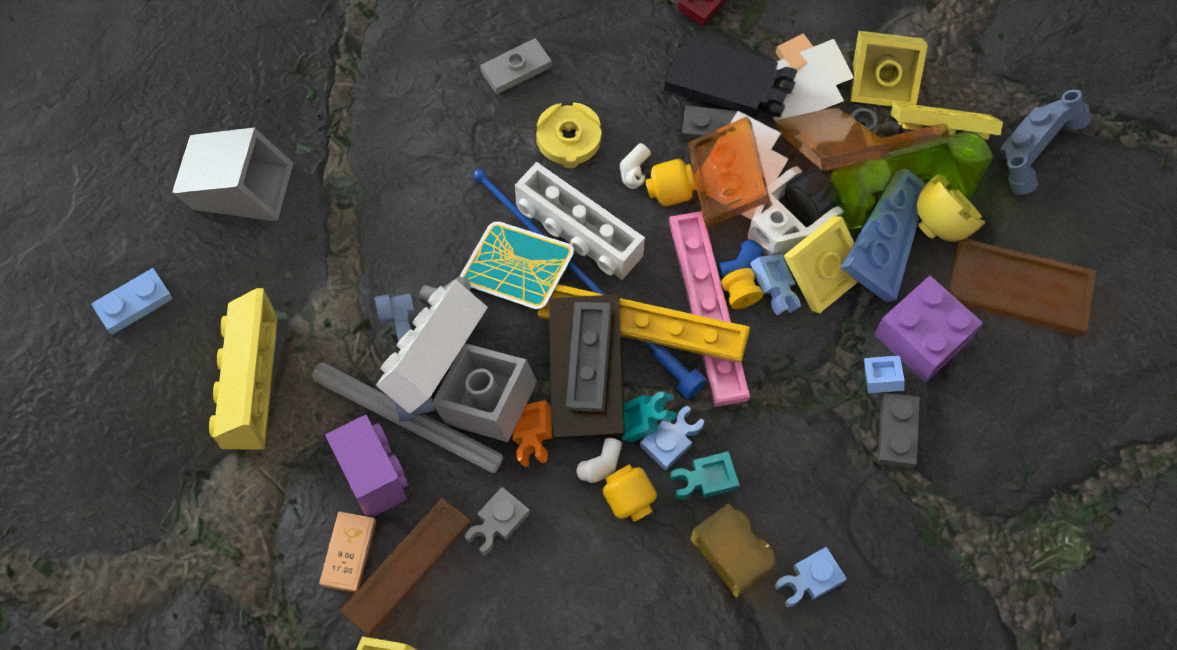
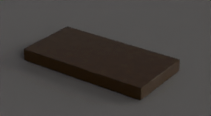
[549,294,625,440]

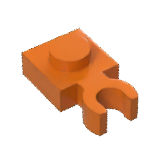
[513,400,552,467]

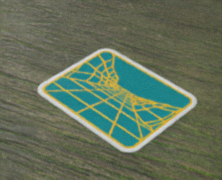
[460,222,574,309]

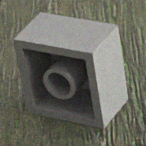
[432,343,537,442]

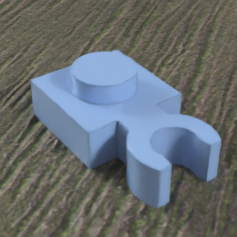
[750,254,801,315]
[640,406,704,471]
[774,547,847,607]

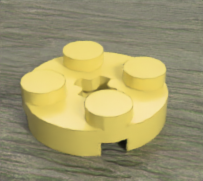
[536,103,602,168]

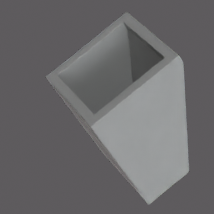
[172,127,294,221]

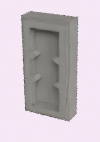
[480,38,552,95]

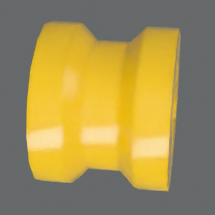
[721,268,763,309]

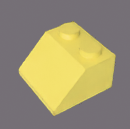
[850,31,928,106]

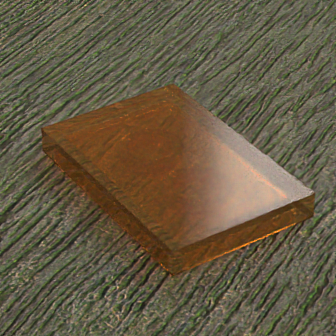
[688,116,770,227]

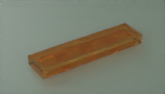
[340,497,471,637]

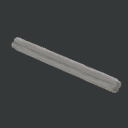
[312,362,503,473]

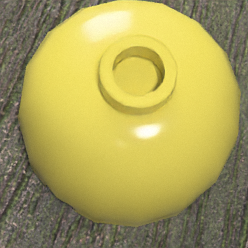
[917,175,985,242]

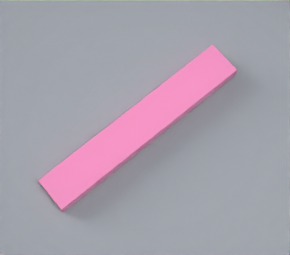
[669,211,750,407]

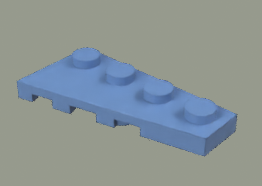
[840,168,926,302]

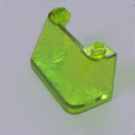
[830,132,993,231]

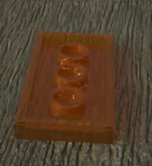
[775,106,888,171]
[948,239,1096,336]

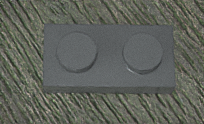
[681,105,750,144]
[877,392,920,469]

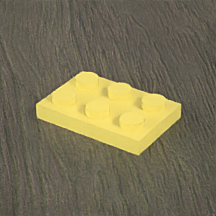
[890,102,1003,140]

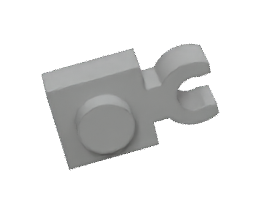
[465,487,530,556]

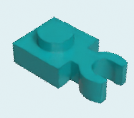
[622,392,677,442]
[670,451,739,499]

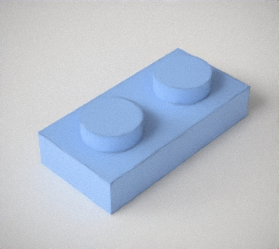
[91,268,173,335]

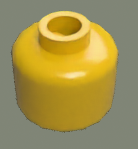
[646,159,697,207]
[603,464,657,522]

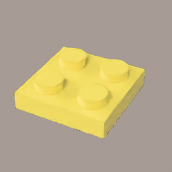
[784,216,858,313]

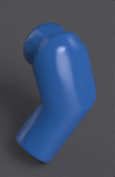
[718,240,762,279]

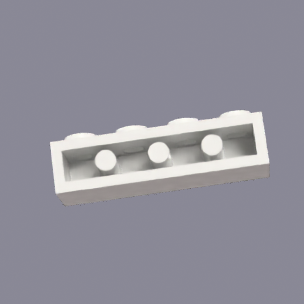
[515,162,645,280]
[376,280,488,414]

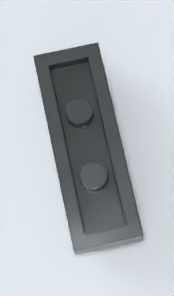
[566,302,612,412]

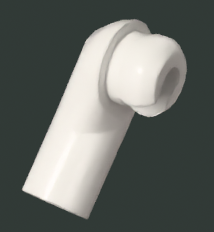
[620,143,651,189]
[576,438,622,483]

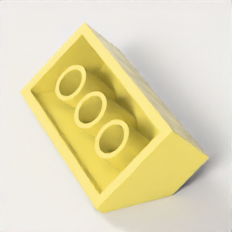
[209,288,278,449]

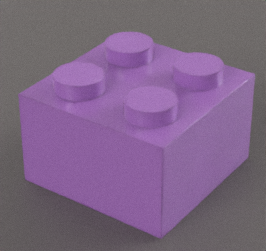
[874,276,983,383]
[325,415,409,518]

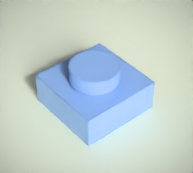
[864,355,904,393]

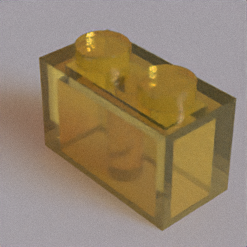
[690,503,776,598]

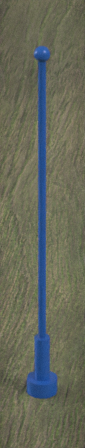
[473,169,707,400]

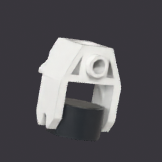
[747,166,844,257]

